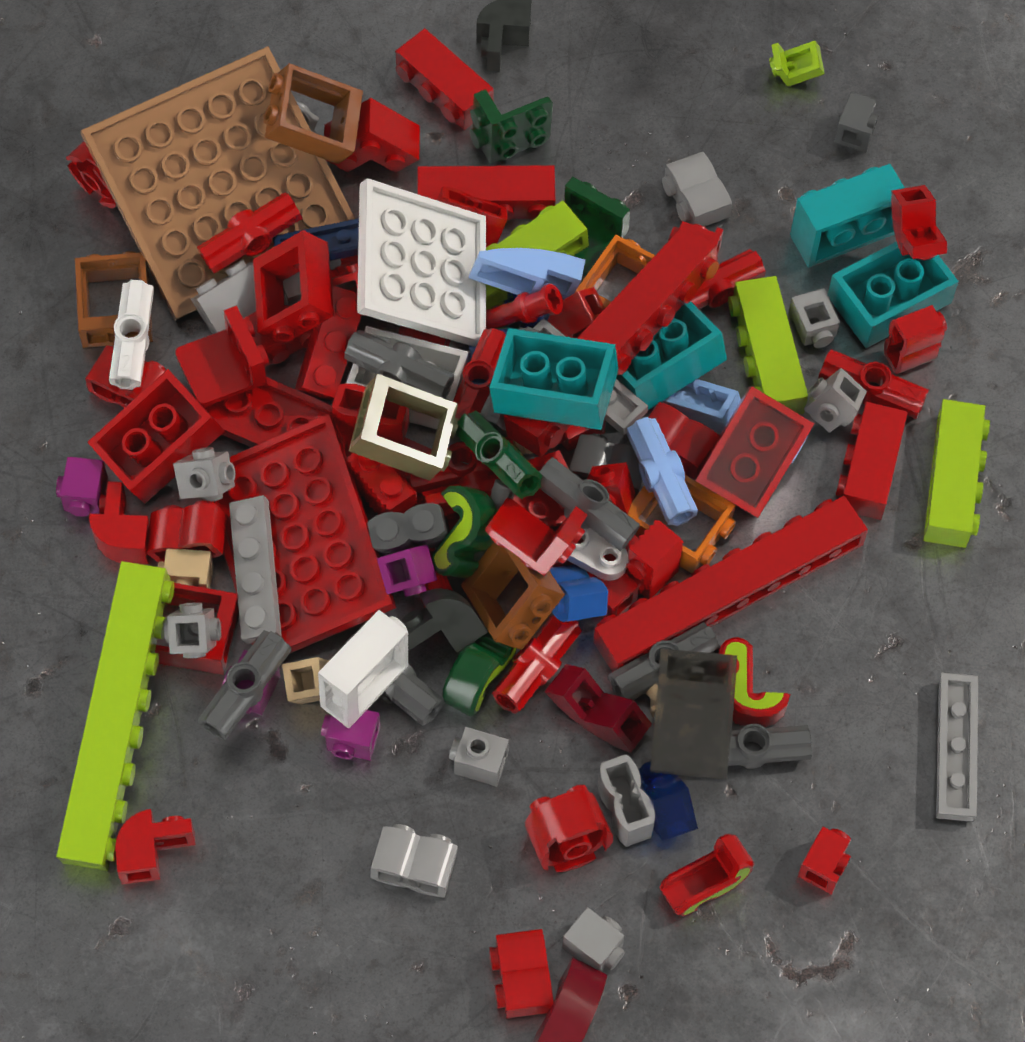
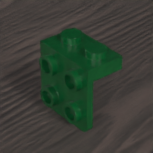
[470,89,553,164]
[564,176,630,277]

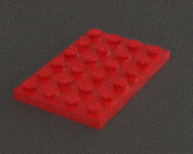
[212,414,397,654]

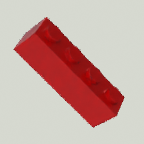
[417,165,556,221]

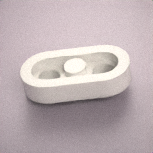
[567,528,628,581]

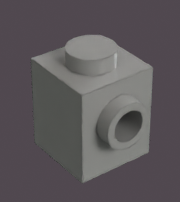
[449,727,509,787]
[562,907,625,972]

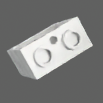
[318,610,408,728]

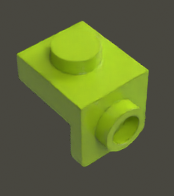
[769,40,825,87]

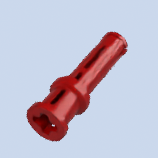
[486,284,563,330]

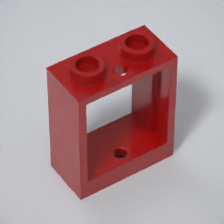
[253,230,334,344]
[155,583,239,675]

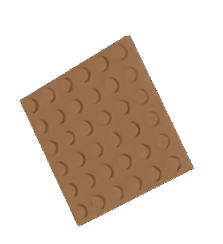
[80,46,355,321]

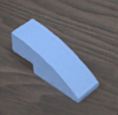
[468,248,585,299]

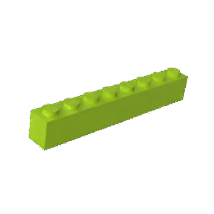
[56,561,174,871]

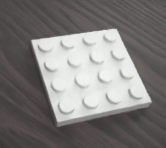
[357,178,486,347]

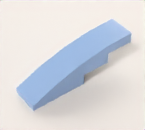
[662,379,809,463]

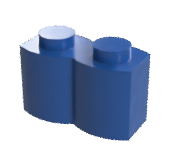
[549,564,608,622]

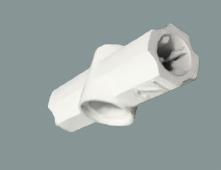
[109,280,154,390]

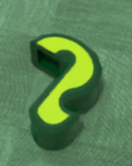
[432,486,498,578]
[442,627,517,716]

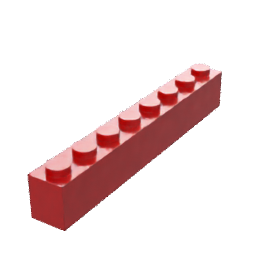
[504,226,719,457]
[593,496,868,672]

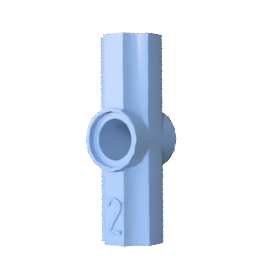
[626,417,698,526]

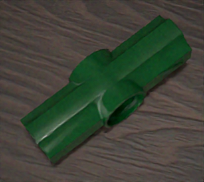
[455,410,543,499]

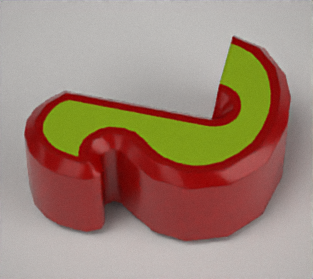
[716,637,791,727]
[659,834,754,917]

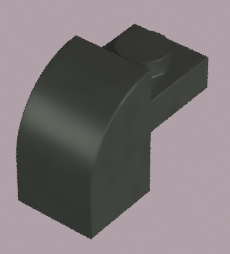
[476,0,532,72]
[401,588,488,652]

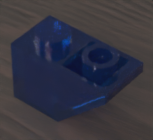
[638,760,698,841]

